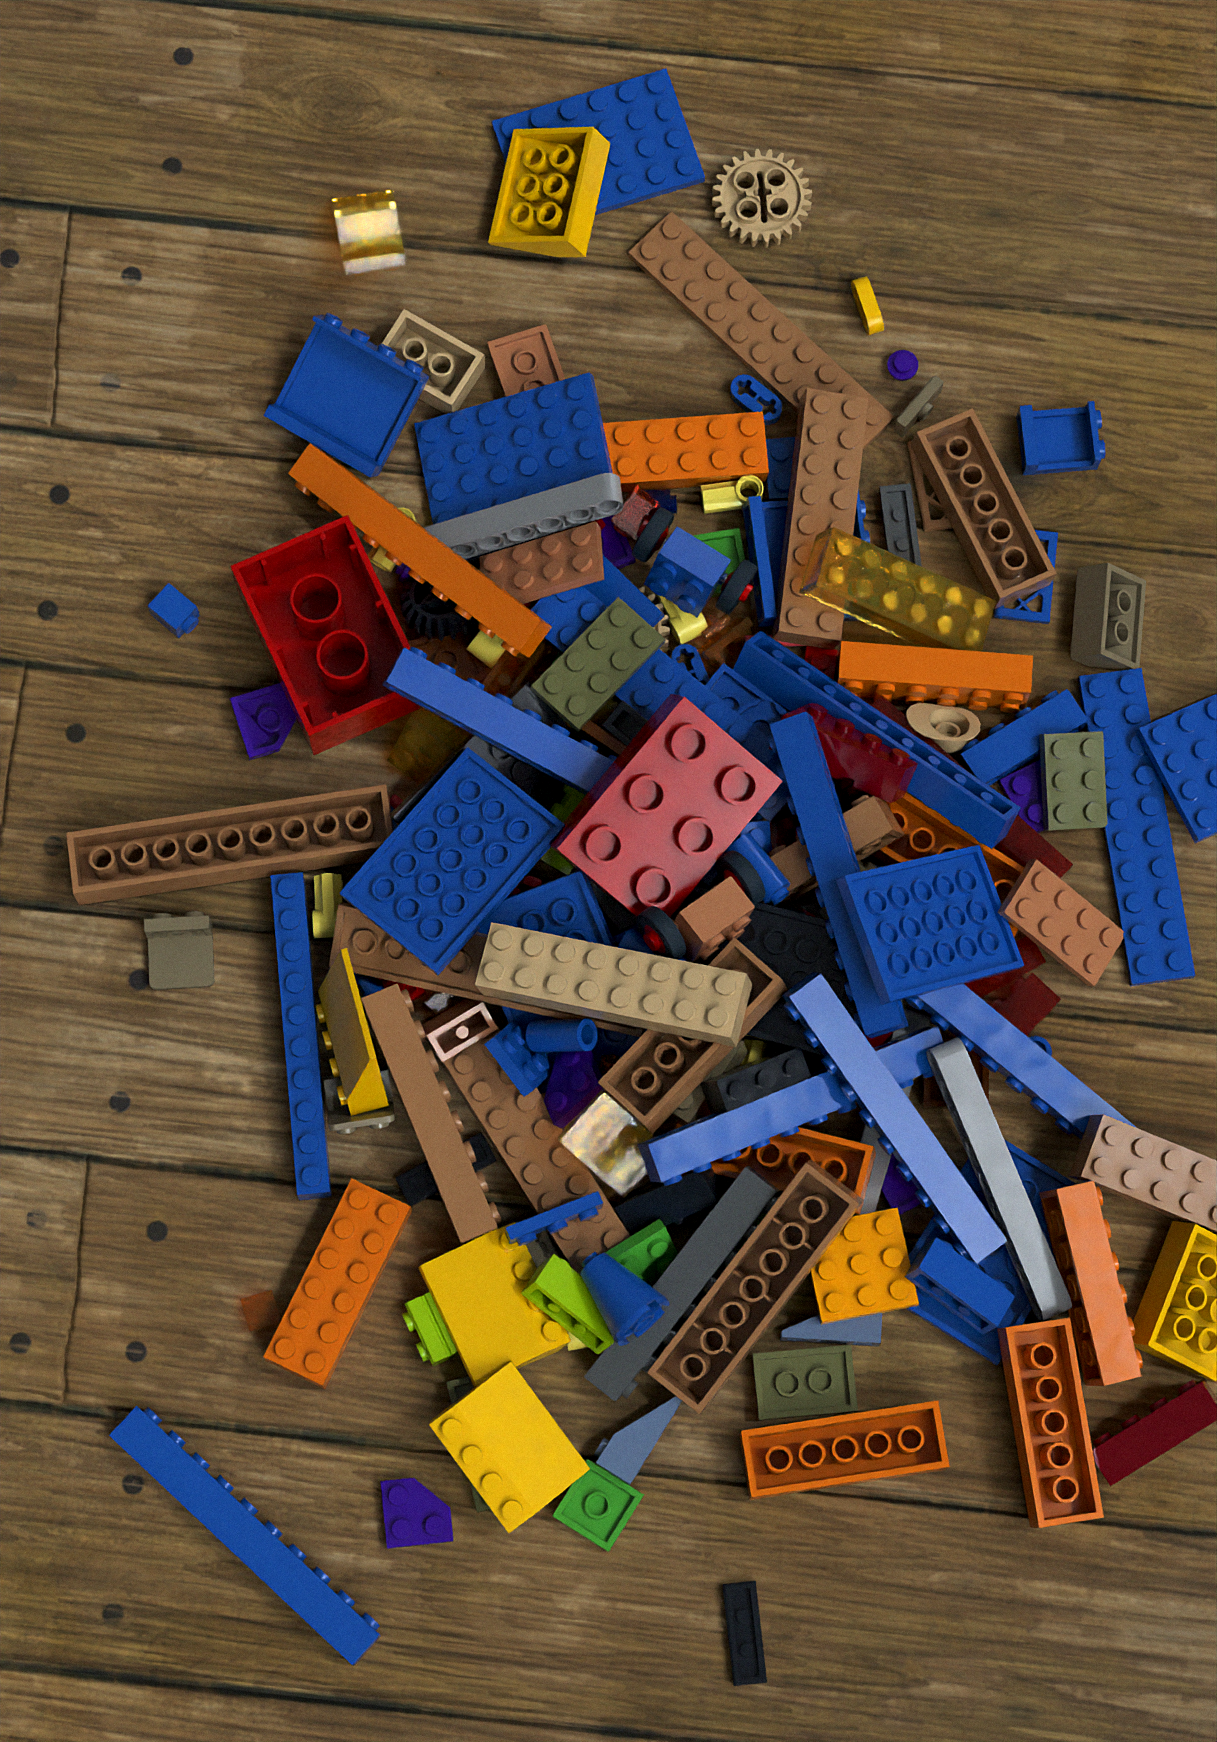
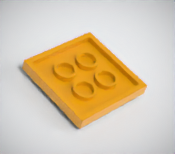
[810,1207,919,1325]

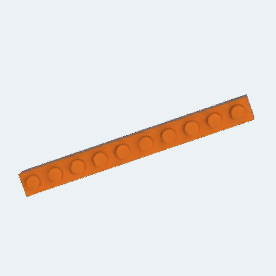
[288,443,552,658]

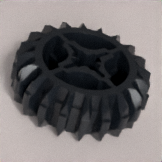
[400,576,477,642]

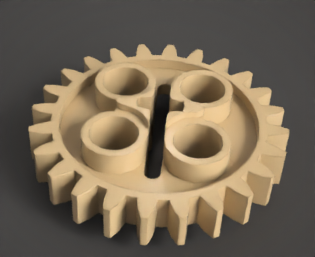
[712,149,812,248]

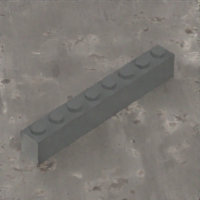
[584,1166,780,1401]

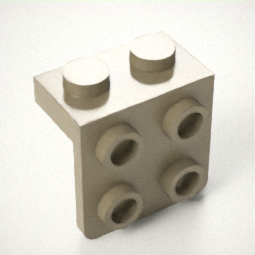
[144,911,215,990]
[323,1067,395,1134]

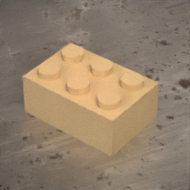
[382,309,485,414]

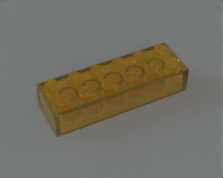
[799,527,996,652]

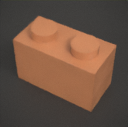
[422,998,498,1062]

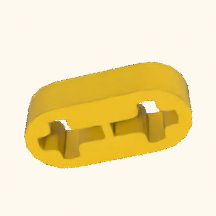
[851,276,884,335]

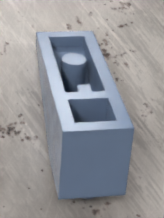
[780,1313,882,1347]
[594,1396,682,1485]

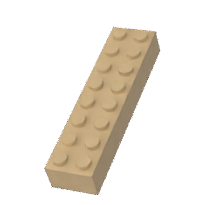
[475,922,752,1047]

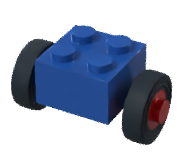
[632,507,758,618]

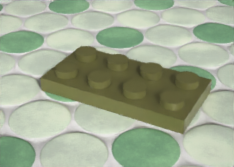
[530,597,666,732]

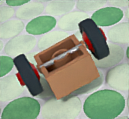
[636,850,765,963]

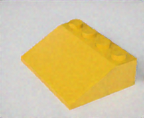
[488,127,611,257]
[315,948,389,1116]
[1132,1221,1217,1383]
[418,1222,571,1387]
[429,1361,590,1533]

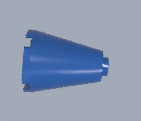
[580,1252,670,1346]

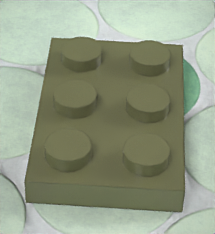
[1039,731,1108,830]
[752,1345,858,1421]

